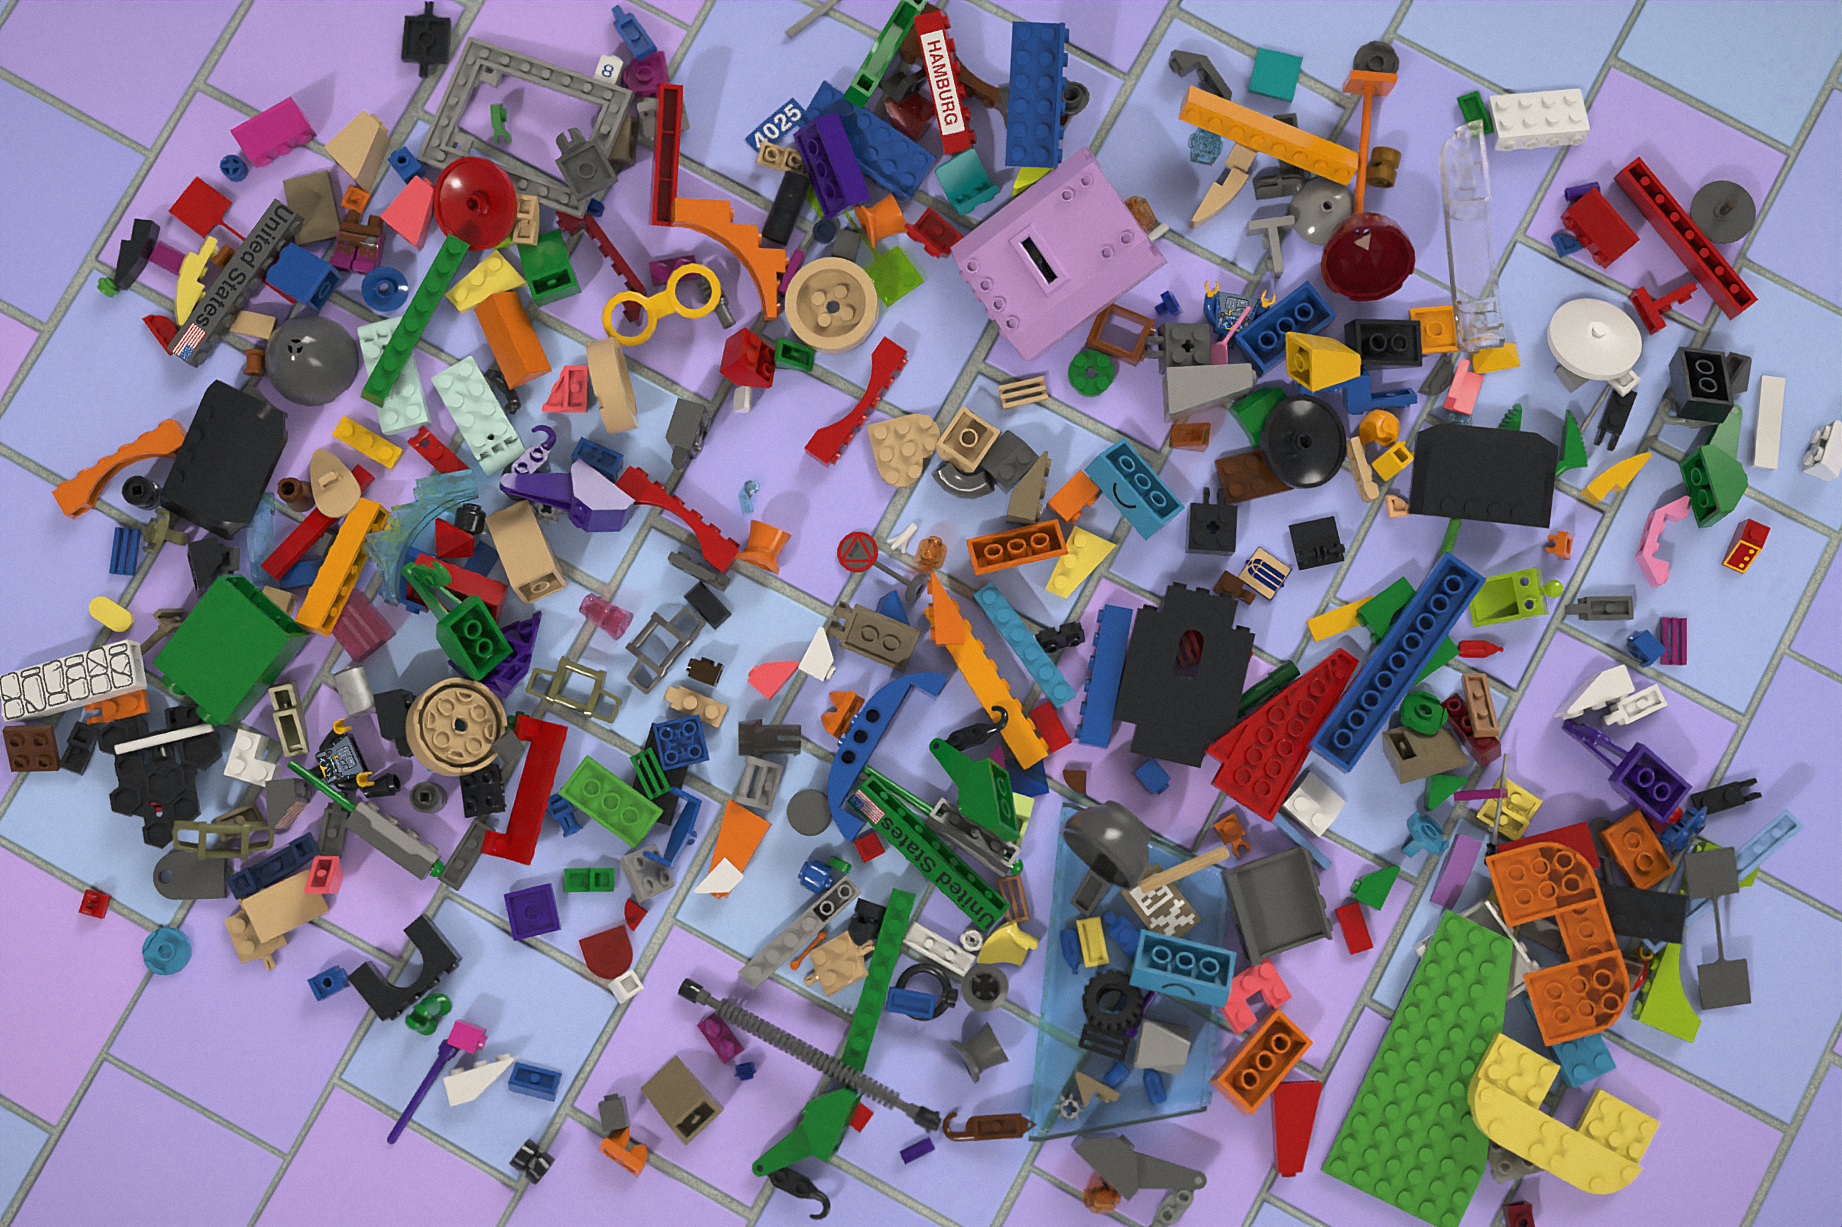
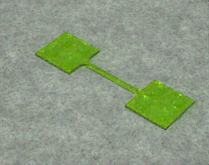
[803,172,925,308]

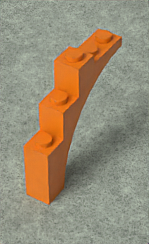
[671,198,789,322]

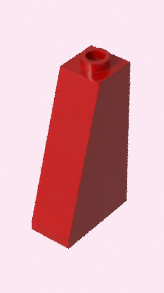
[1270,1080,1322,1177]

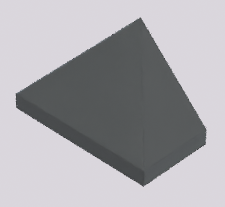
[1726,352,1752,395]
[1070,867,1111,917]

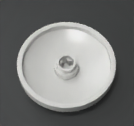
[1547,298,1642,380]

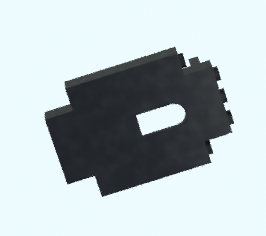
[1113,582,1255,768]

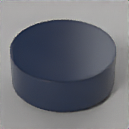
[813,220,836,244]

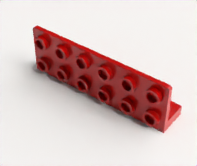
[480,714,568,866]

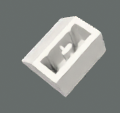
[1802,420,1842,482]

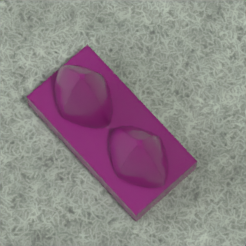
[649,255,698,287]
[697,1012,745,1065]

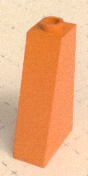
[708,799,772,899]

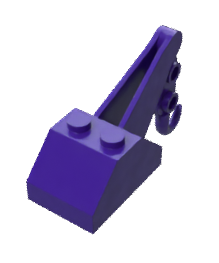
[499,425,635,532]
[1561,719,1693,824]

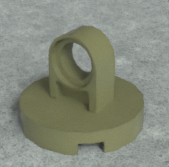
[143,508,189,555]

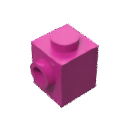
[446,1019,488,1054]

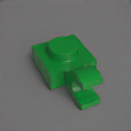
[490,103,512,144]

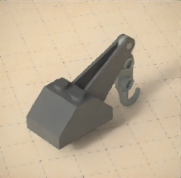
[1071,1132,1207,1227]

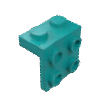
[934,148,1000,216]

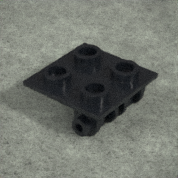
[1288,516,1345,571]
[459,764,507,818]

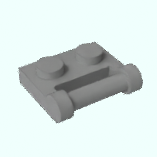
[733,755,784,812]

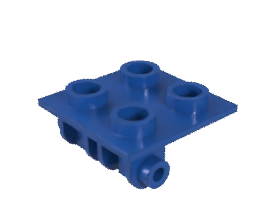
[1660,806,1707,855]

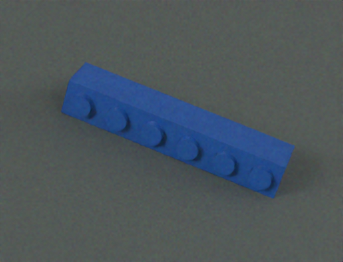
[1075,604,1133,750]

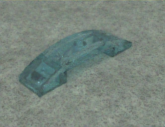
[247,492,278,586]

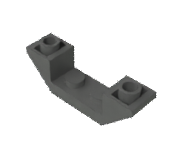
[1168,50,1232,101]

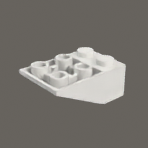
[1553,664,1635,720]

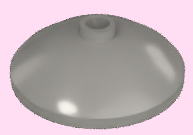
[1289,178,1355,246]

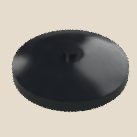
[1260,395,1346,489]

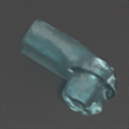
[738,480,760,514]

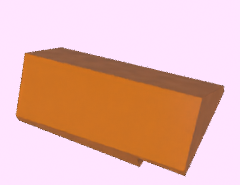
[474,291,552,390]

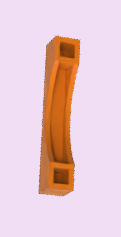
[51,419,187,519]

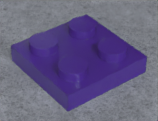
[503,883,562,941]

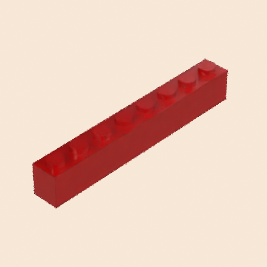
[1613,157,1758,321]

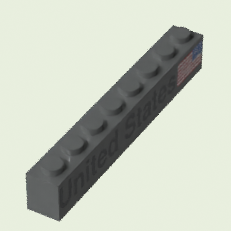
[167,198,305,368]

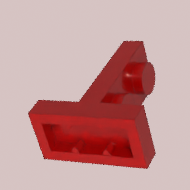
[1628,281,1698,336]

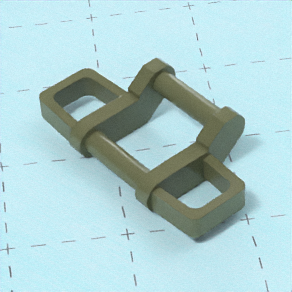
[526,656,622,724]
[173,821,274,861]

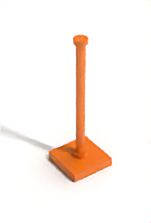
[1342,70,1398,215]

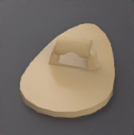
[310,449,361,518]

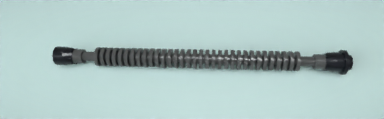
[678,978,942,1134]

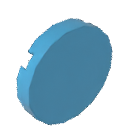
[142,927,192,975]

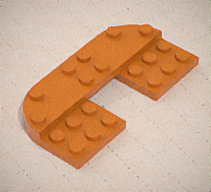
[1485,842,1630,1046]

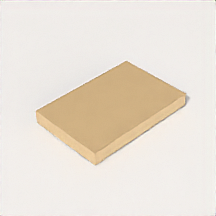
[241,868,330,944]

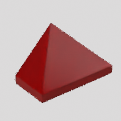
[434,517,475,558]

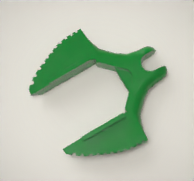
[1497,404,1588,480]

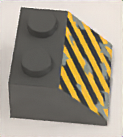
[265,778,312,830]

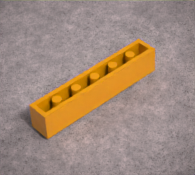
[295,497,390,637]

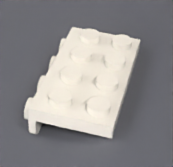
[1488,89,1590,151]

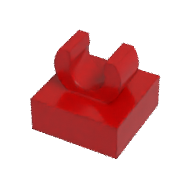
[78,889,112,919]

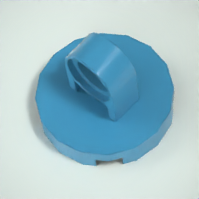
[1401,812,1449,858]

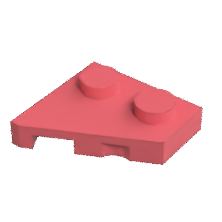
[542,365,589,413]

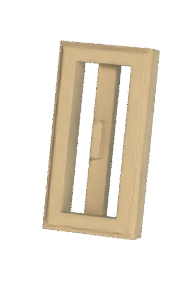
[998,376,1048,410]

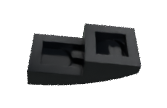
[58,721,100,776]

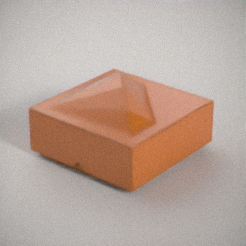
[340,184,371,214]

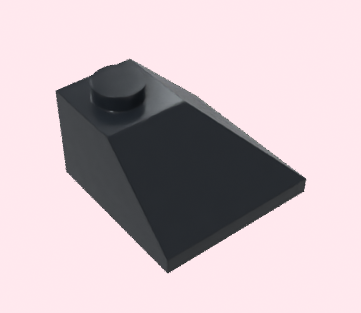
[187,537,226,598]

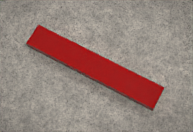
[260,464,376,581]

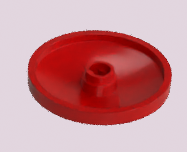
[433,157,517,251]

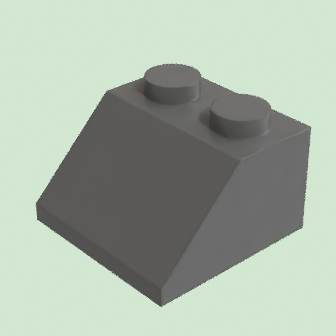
[979,430,1040,495]

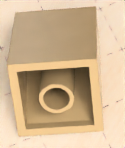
[323,110,391,193]

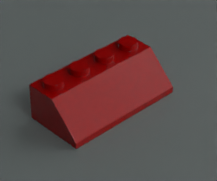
[406,553,508,625]

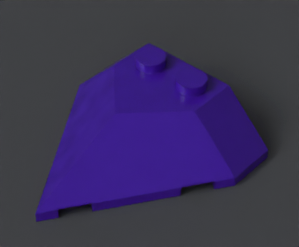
[447,611,542,699]

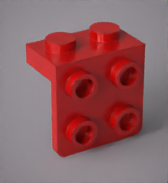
[904,207,964,259]

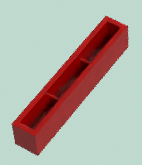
[649,83,683,227]

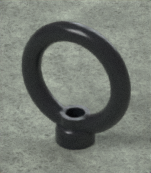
[896,963,958,1021]

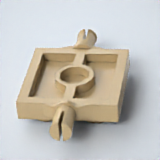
[224,896,289,971]
[803,931,875,997]

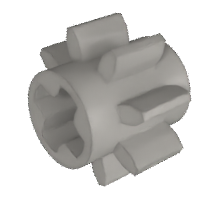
[534,503,564,525]
[1054,1092,1084,1124]

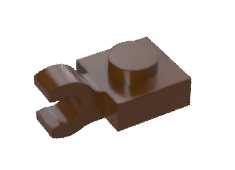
[1212,570,1256,606]

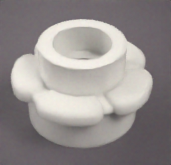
[960,928,984,952]

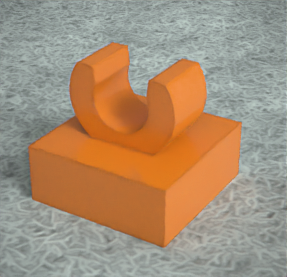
[1545,531,1574,560]

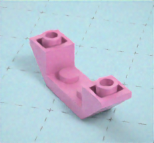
[1635,496,1690,588]

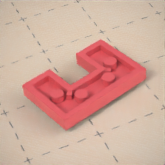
[1219,957,1292,1035]

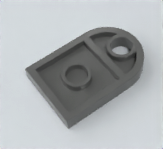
[153,852,227,900]

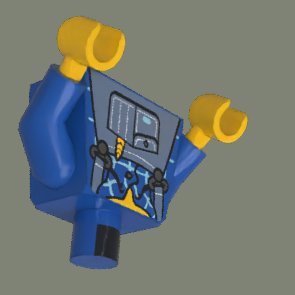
[1203,280,1276,349]

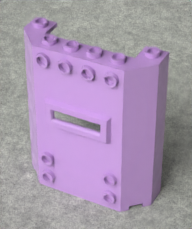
[951,146,1168,362]

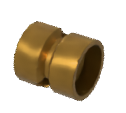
[1366,146,1402,188]

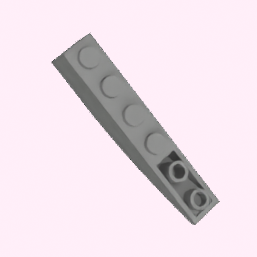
[738,875,862,990]

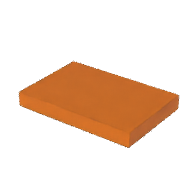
[1598,809,1676,890]

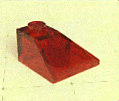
[884,93,936,143]

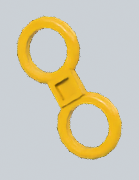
[602,263,721,347]

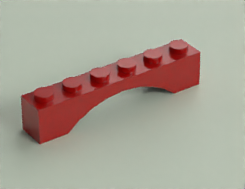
[804,336,909,468]
[614,466,741,574]

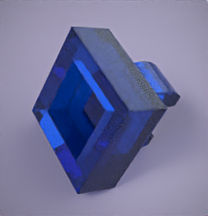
[1154,290,1183,317]

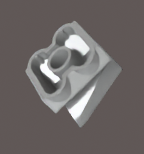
[1133,1018,1190,1076]

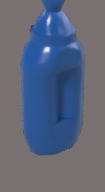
[1060,928,1082,975]
[1143,1068,1167,1105]

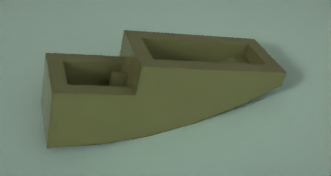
[268,679,310,758]

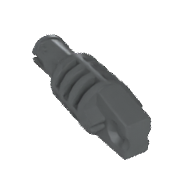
[698,274,736,329]

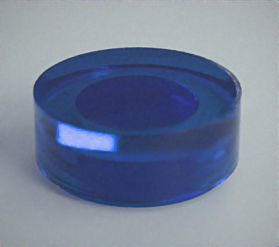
[586,198,605,217]

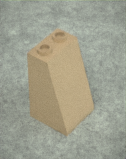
[485,499,568,605]

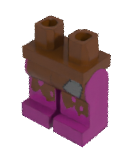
[329,211,386,276]

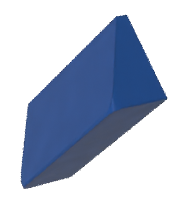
[508,1062,562,1102]

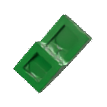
[564,868,614,892]

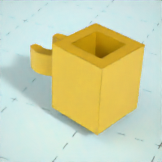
[1371,441,1415,482]

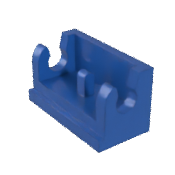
[571,437,624,484]

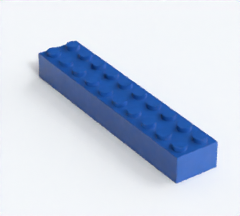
[1306,551,1487,774]

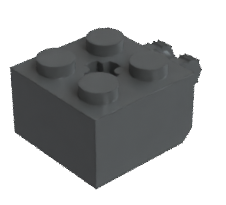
[1144,322,1211,375]
[665,398,712,470]

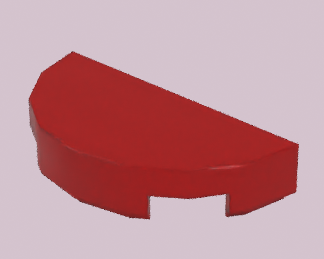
[142,315,179,356]

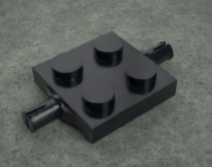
[401,1,452,78]

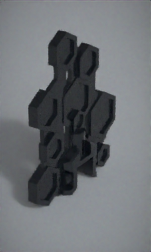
[97,703,223,849]

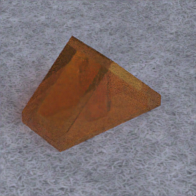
[1169,422,1211,453]

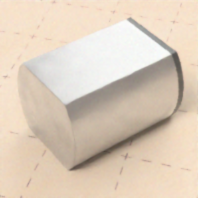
[334,665,376,720]

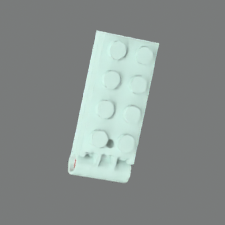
[357,315,432,436]
[431,356,527,477]

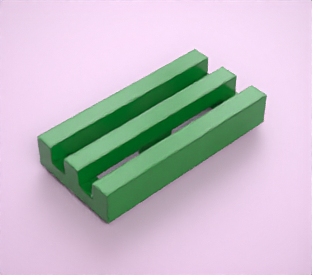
[629,747,671,800]

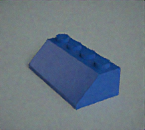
[1234,280,1337,378]

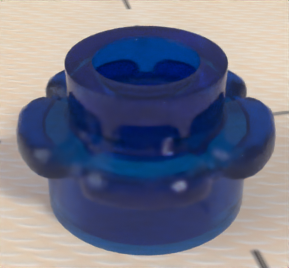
[734,1062,757,1081]

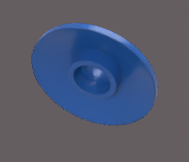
[361,266,409,312]

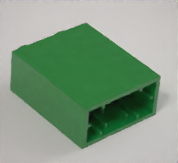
[152,574,311,726]

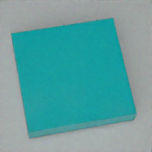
[1247,47,1303,103]

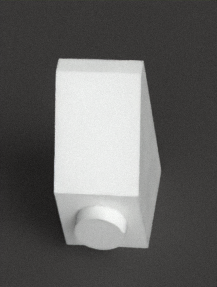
[798,626,836,683]

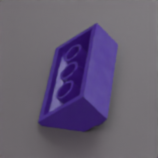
[793,113,871,221]

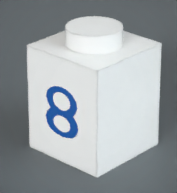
[593,55,626,87]

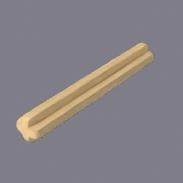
[1139,846,1230,893]

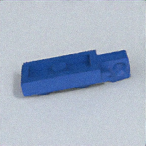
[611,4,658,63]
[1102,910,1140,962]

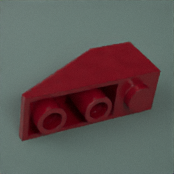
[1439,693,1502,768]

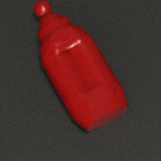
[1458,640,1504,658]

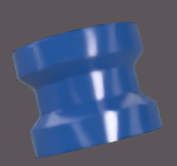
[220,154,248,182]

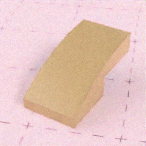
[512,194,540,246]
[230,310,278,340]

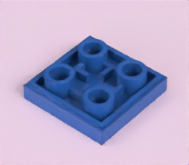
[653,714,710,771]

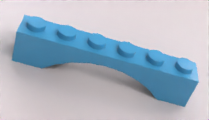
[972,581,1077,710]

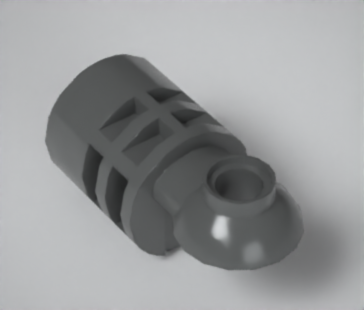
[998,81,1090,129]

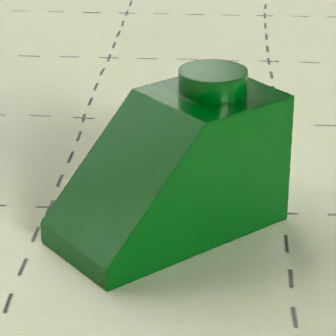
[1350,866,1401,911]

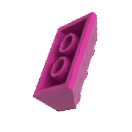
[230,97,317,168]

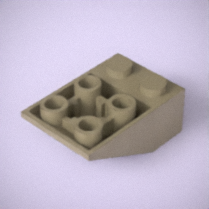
[1006,451,1052,526]
[1382,726,1469,784]
[640,1055,724,1145]

